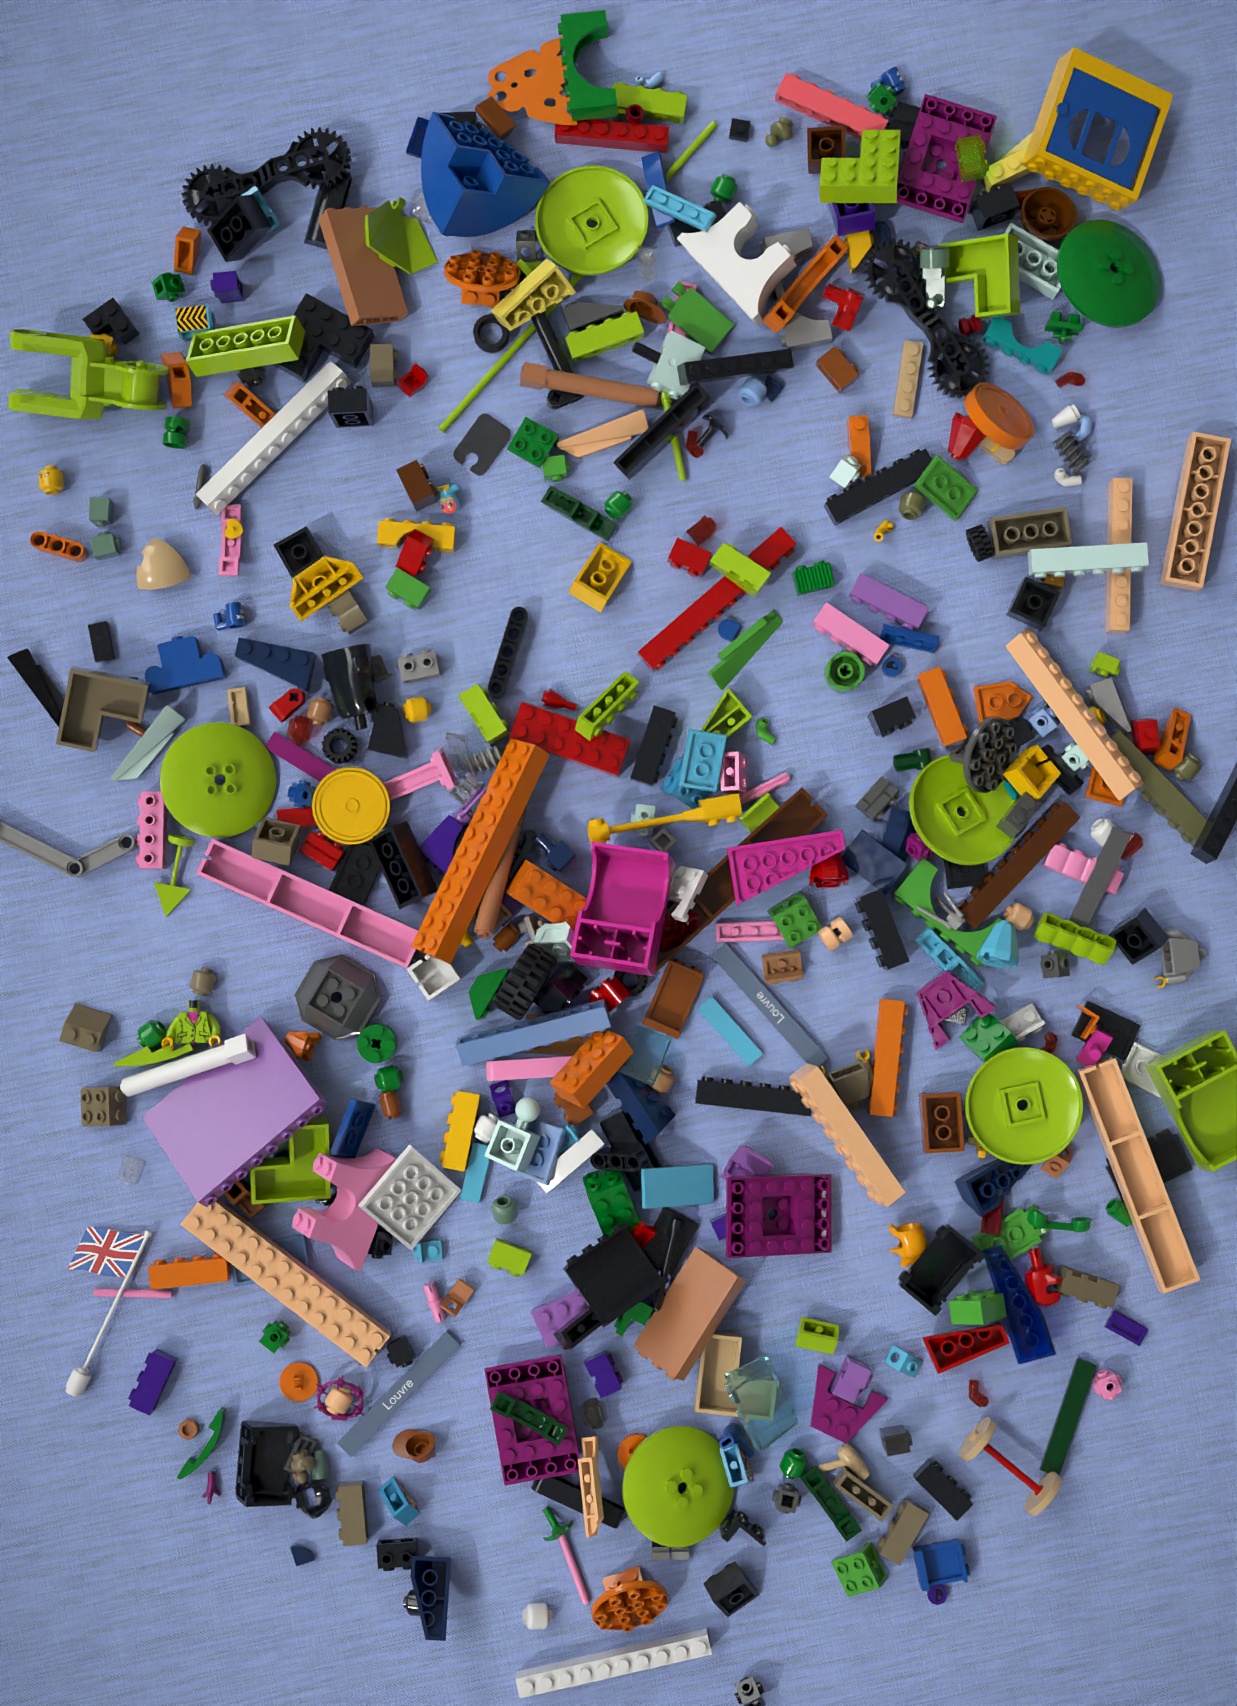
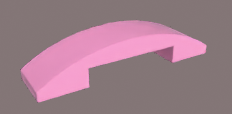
[218,504,242,576]

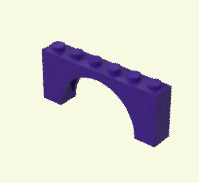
[419,815,524,927]

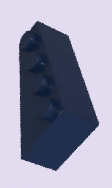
[235,637,317,693]
[606,1060,676,1144]

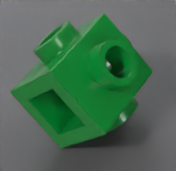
[865,81,897,114]
[151,272,185,302]
[259,1320,291,1354]

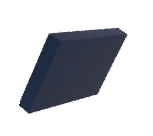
[842,829,909,895]

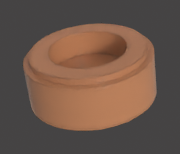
[178,1419,199,1440]

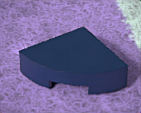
[765,375,784,403]
[290,1545,316,1566]

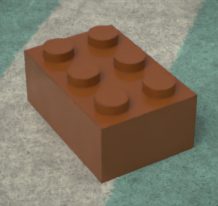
[919,1091,965,1153]

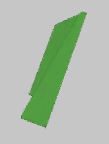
[708,610,783,690]

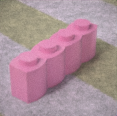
[1042,842,1124,895]

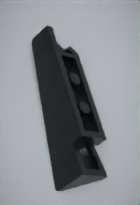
[7,648,65,727]

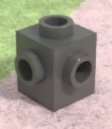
[1040,950,1070,978]
[772,1483,801,1514]

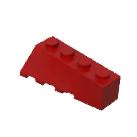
[922,1321,1010,1374]

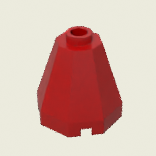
[948,412,987,461]
[809,852,849,888]

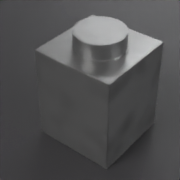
[649,827,677,852]

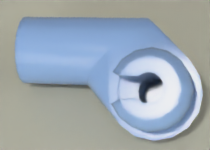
[635,72,663,89]
[1072,415,1092,444]

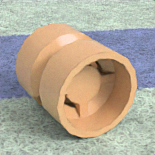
[817,916,854,952]

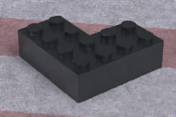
[272,293,375,383]

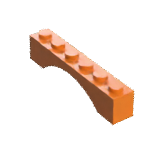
[762,235,849,333]

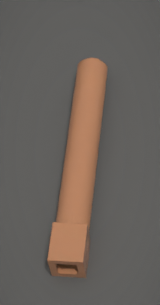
[519,362,661,408]
[474,804,527,939]

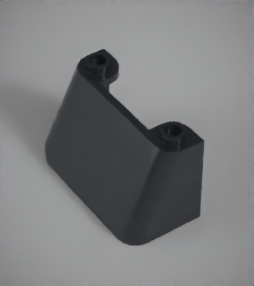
[898,1224,986,1316]
[235,1421,300,1507]

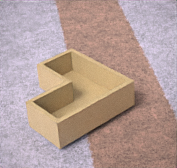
[694,1331,777,1421]

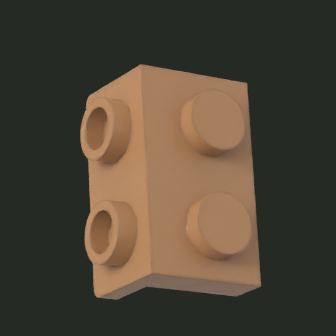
[761,949,804,984]

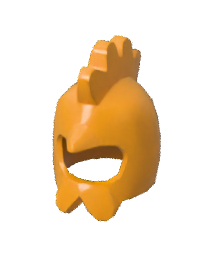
[889,1223,927,1268]

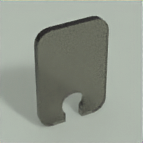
[453,414,511,476]

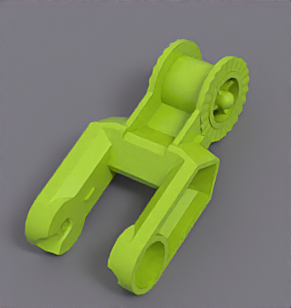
[8,329,169,419]

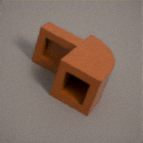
[224,1179,266,1219]

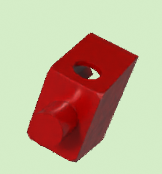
[1130,718,1160,755]

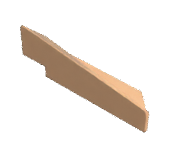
[556,409,648,459]

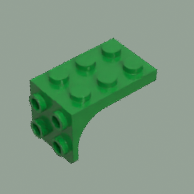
[582,1170,640,1236]

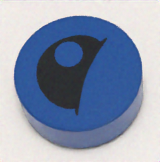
[882,658,902,677]

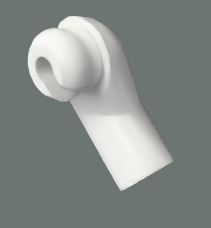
[1054,468,1082,487]

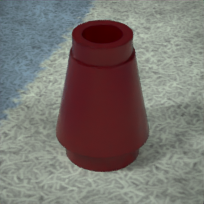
[625,104,644,124]

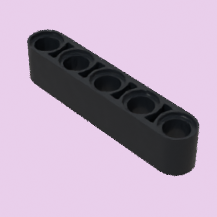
[488,606,528,699]
[531,1476,626,1529]

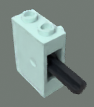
[632,331,705,400]

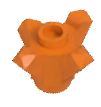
[285,1031,322,1061]

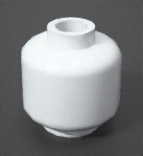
[1091,819,1116,847]
[473,1113,499,1143]
[522,1603,552,1630]

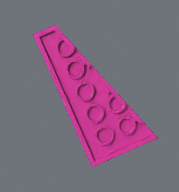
[727,830,846,905]

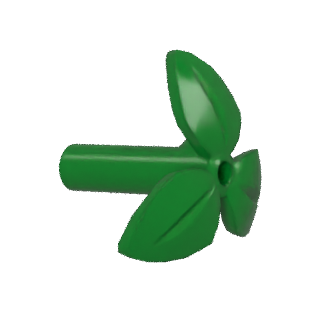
[542,1506,573,1541]

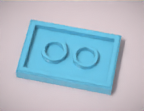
[678,729,727,792]

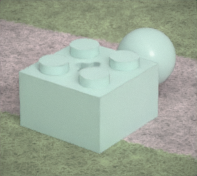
[484,1097,540,1172]

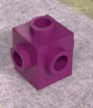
[905,832,934,862]

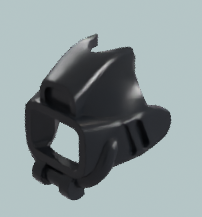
[294,1481,332,1519]

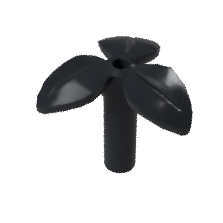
[696,415,728,447]

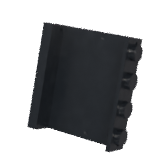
[563,1222,670,1328]

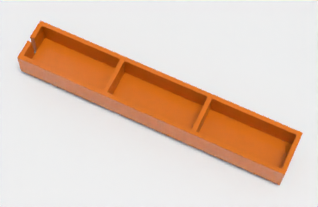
[411,738,550,964]

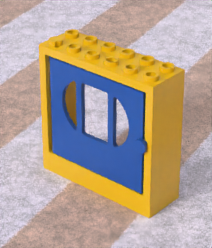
[1021,47,1173,210]

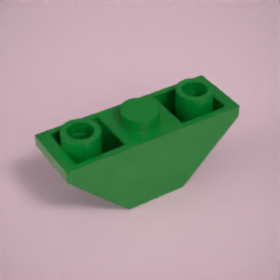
[468,968,509,1021]

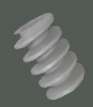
[464,745,503,776]

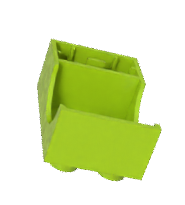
[1144,1029,1237,1172]

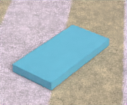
[641,1164,714,1209]

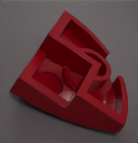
[660,912,700,953]

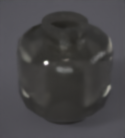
[580,1398,608,1429]

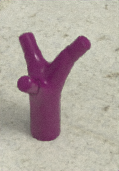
[202,1472,221,1504]

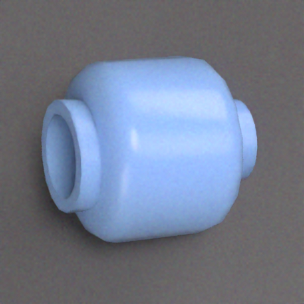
[739,377,767,406]

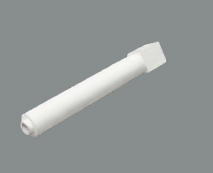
[120,1034,256,1097]

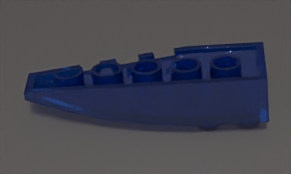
[982,1245,1056,1365]

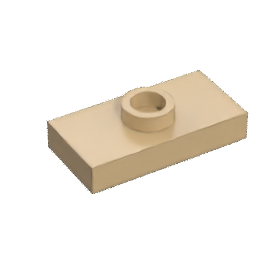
[227,687,251,727]

